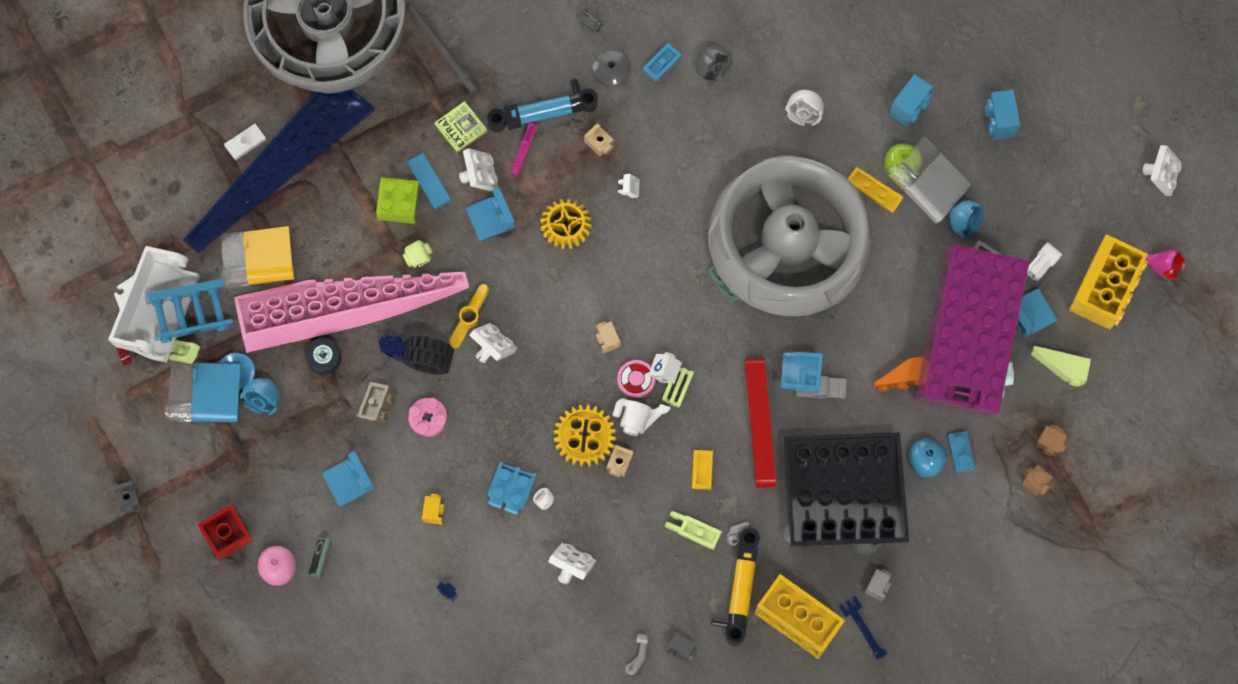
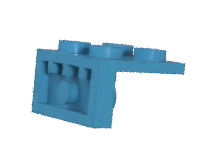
[466,188,515,242]
[1017,289,1057,339]
[322,451,374,507]

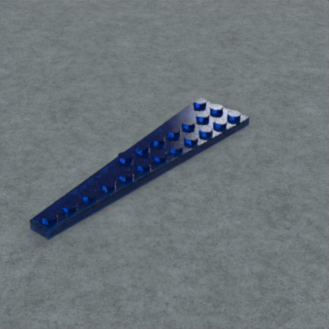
[183,89,375,253]

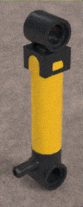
[711,528,760,646]

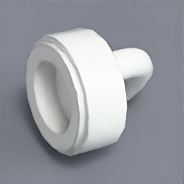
[533,488,554,510]

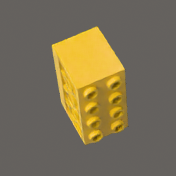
[1069,234,1148,330]
[755,574,845,659]

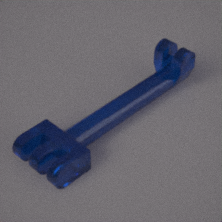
[839,596,888,660]

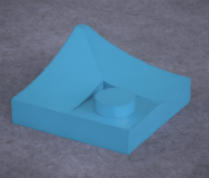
[780,352,823,393]

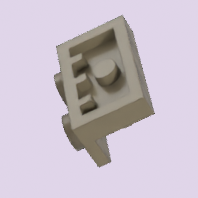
[357,382,398,427]

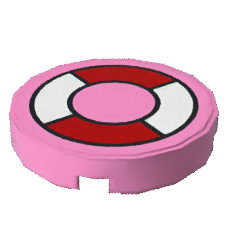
[617,360,655,399]

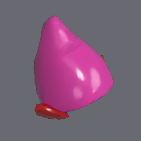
[1145,249,1185,281]

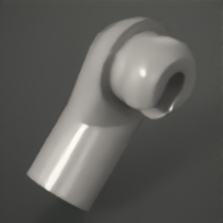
[726,522,750,546]

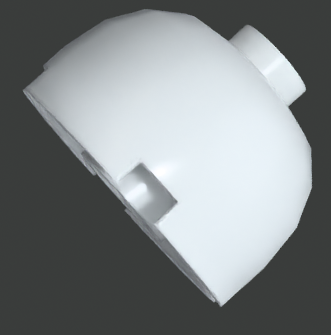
[785,90,824,126]

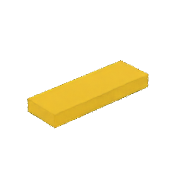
[848,166,904,213]

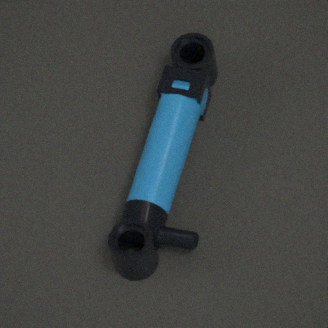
[487,79,598,132]

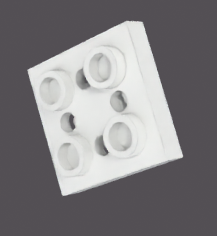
[1143,145,1182,196]
[459,148,498,191]
[469,323,517,363]
[548,543,596,584]

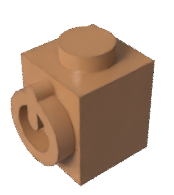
[1036,425,1068,456]
[1022,465,1053,496]

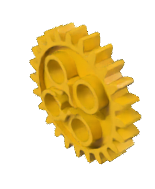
[554,405,616,467]

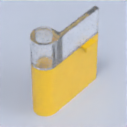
[220,226,295,288]

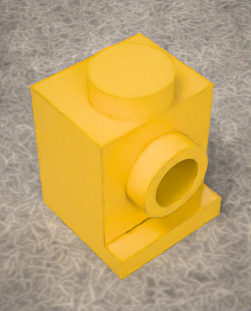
[422,494,445,525]

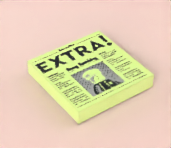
[435,101,487,153]

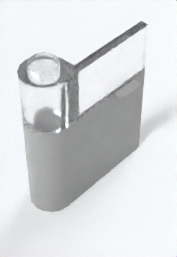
[888,136,971,224]

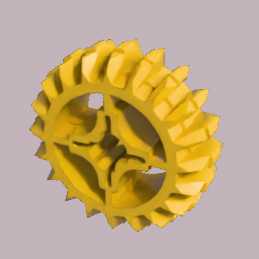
[540,199,591,249]

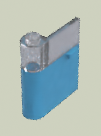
[164,363,241,422]

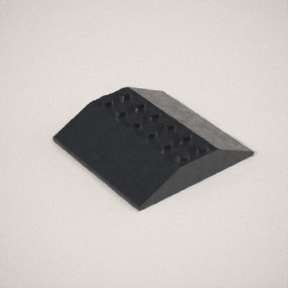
[784,432,909,546]

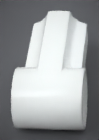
[1027,242,1063,281]

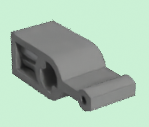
[795,376,847,399]

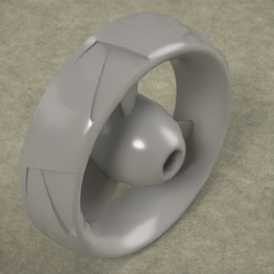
[243,0,406,94]
[708,155,872,316]

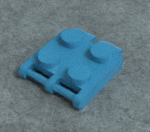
[487,461,537,515]

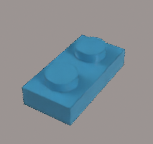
[642,43,682,82]
[947,431,975,473]

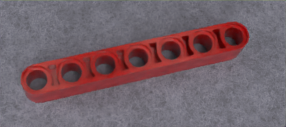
[745,358,776,488]

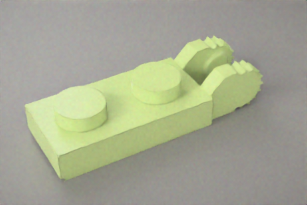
[665,511,722,550]

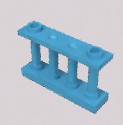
[145,279,233,343]

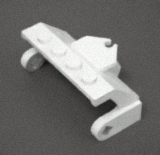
[108,246,200,363]

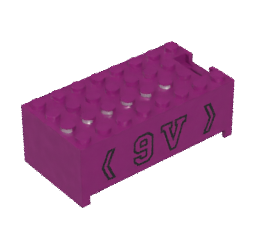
[914,244,1030,416]

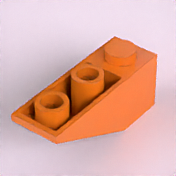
[873,357,923,392]

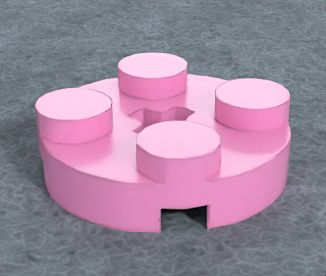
[408,398,447,437]

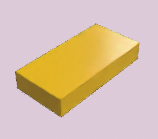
[692,450,713,490]

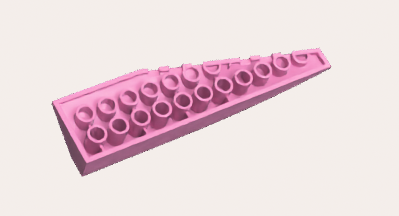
[234,272,469,353]

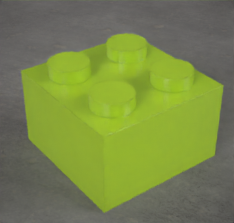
[376,177,420,224]

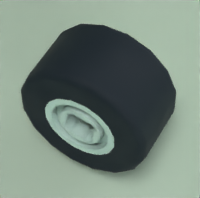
[306,338,341,375]

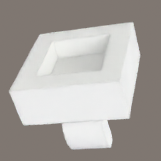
[618,174,640,198]

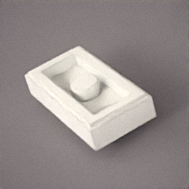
[224,124,266,161]

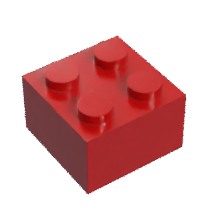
[197,505,253,562]

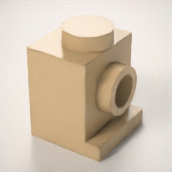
[584,123,613,157]
[595,322,620,354]
[607,445,633,477]

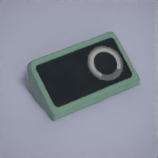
[308,538,332,579]

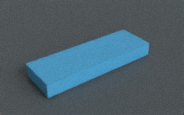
[407,153,451,210]

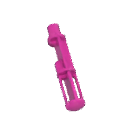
[511,122,538,177]

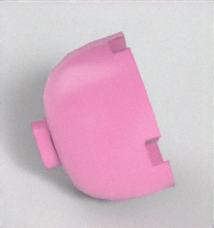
[257,546,297,586]

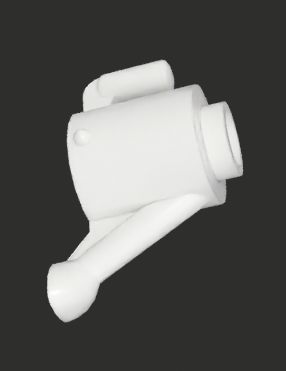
[612,398,671,436]

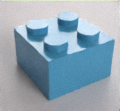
[889,74,933,128]
[984,90,1020,140]

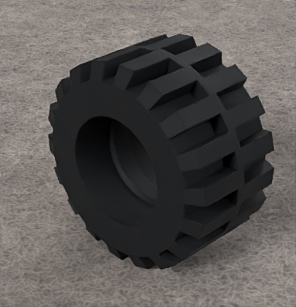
[402,336,454,375]

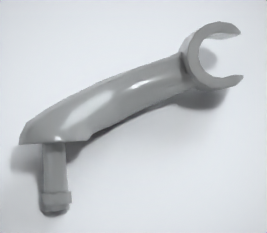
[625,632,648,675]

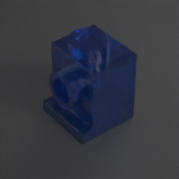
[378,334,407,363]

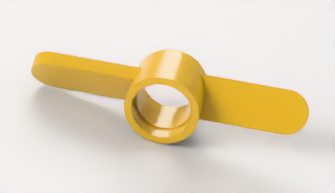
[449,284,489,348]

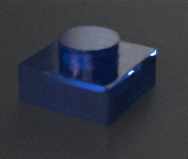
[436,582,458,602]

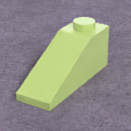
[1031,346,1091,387]

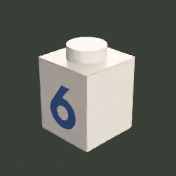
[649,352,682,383]

